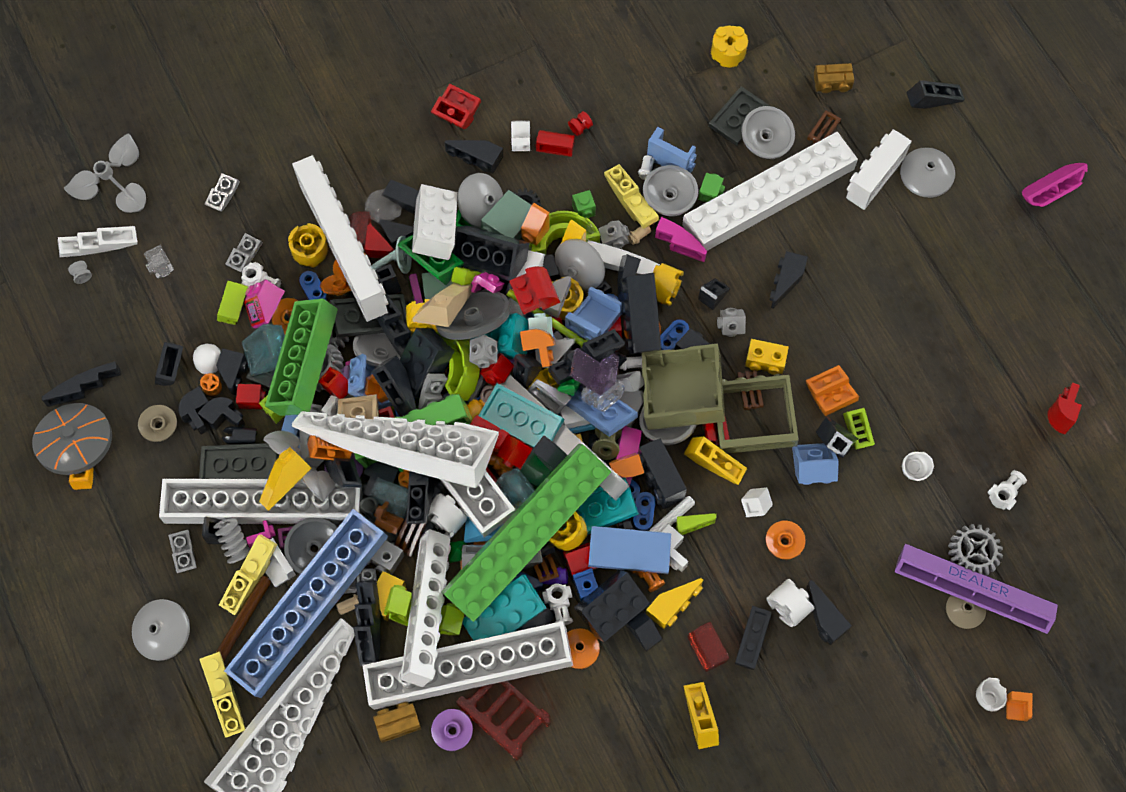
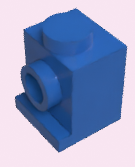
[573,568,598,601]

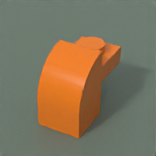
[520,329,556,367]

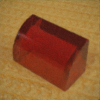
[349,211,371,253]
[687,622,729,672]

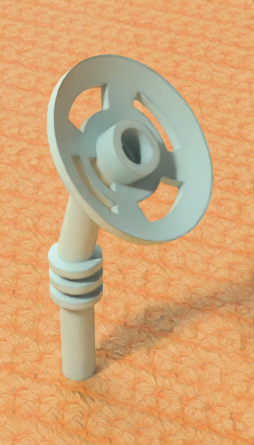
[371,236,411,273]

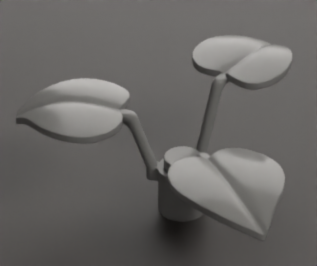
[64,134,146,213]
[263,431,336,502]

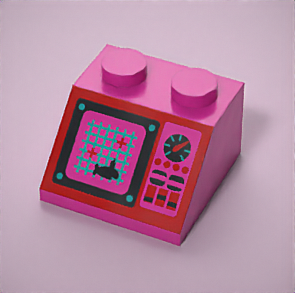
[244,279,285,328]

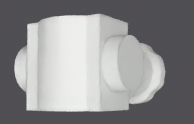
[241,262,281,288]
[987,470,1027,510]
[542,584,573,625]

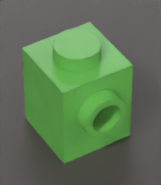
[698,173,725,202]
[572,190,596,218]

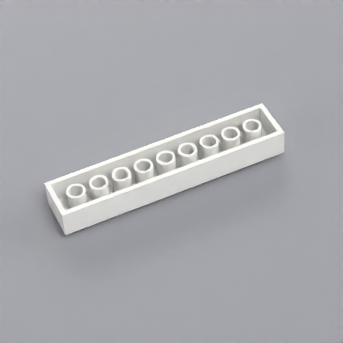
[682,132,858,251]
[292,155,389,322]
[159,479,363,524]
[363,621,574,710]

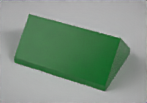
[397,235,464,285]

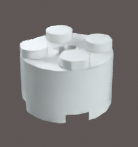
[427,493,468,538]
[767,579,815,627]

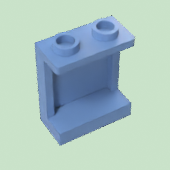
[647,127,697,173]
[565,287,622,340]
[348,354,393,409]

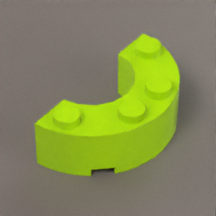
[529,211,600,255]
[436,331,480,401]
[384,585,464,635]

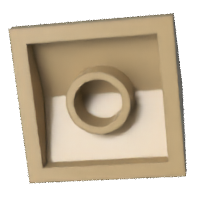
[338,394,379,419]

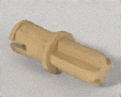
[336,594,359,615]

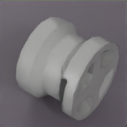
[68,261,92,284]

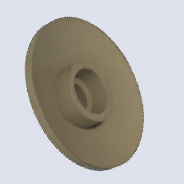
[138,405,177,442]
[946,595,986,629]

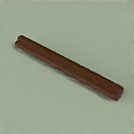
[216,576,271,661]

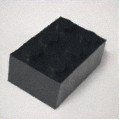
[400,328,455,398]
[638,438,687,510]
[574,570,650,642]

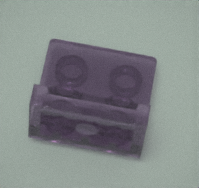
[570,348,619,396]

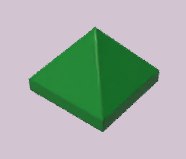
[557,378,582,396]
[448,540,467,563]

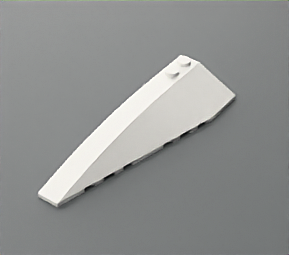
[292,411,499,488]
[204,618,355,792]

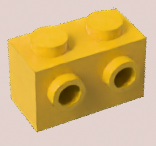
[745,339,788,375]

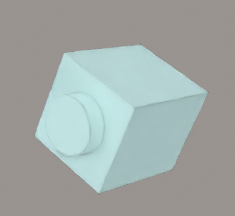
[528,313,553,337]

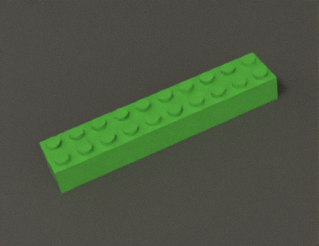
[441,444,611,622]

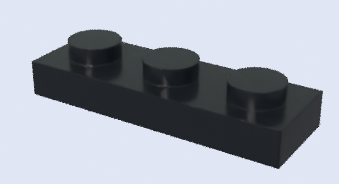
[735,606,772,670]

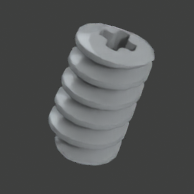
[213,518,250,564]

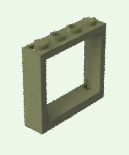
[716,374,799,453]

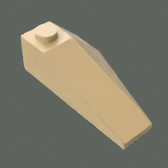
[413,283,473,327]

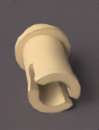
[628,226,651,245]

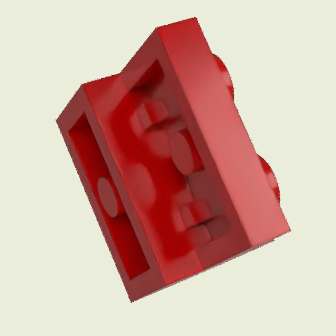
[431,84,482,129]
[510,266,561,314]
[1048,382,1082,435]

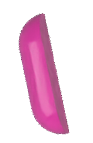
[1022,163,1088,207]

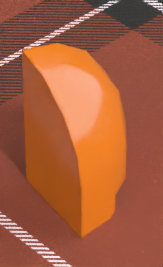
[609,453,644,477]

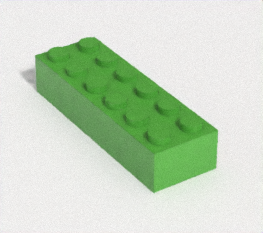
[265,298,338,416]
[354,394,473,469]

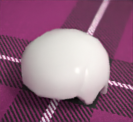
[193,343,221,374]
[902,452,934,481]
[976,677,1007,711]

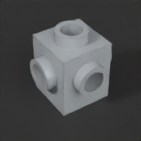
[599,220,630,249]
[717,308,746,337]
[469,335,498,368]

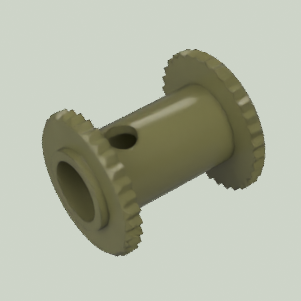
[592,428,622,460]

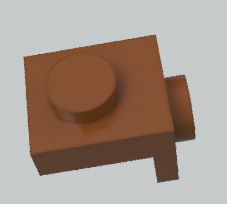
[374,501,405,534]

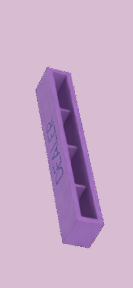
[895,544,1058,634]

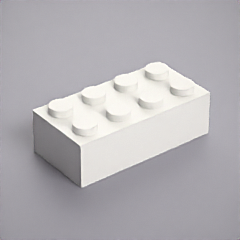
[846,129,912,210]
[412,184,458,260]
[440,470,516,538]

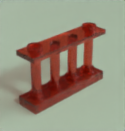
[456,681,551,761]

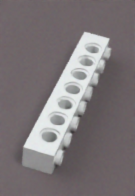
[400,529,451,687]

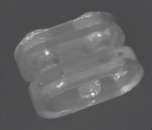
[581,374,625,412]

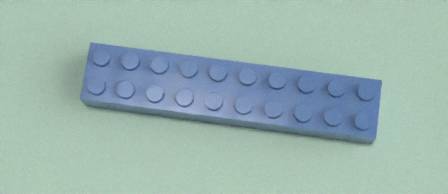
[224,509,388,698]

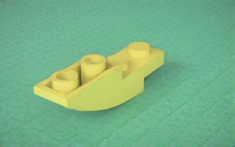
[604,164,659,229]
[219,535,278,615]
[200,652,245,738]

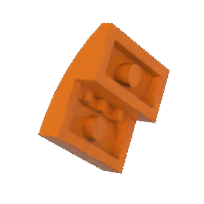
[806,365,859,416]

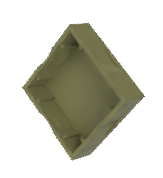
[642,344,725,430]

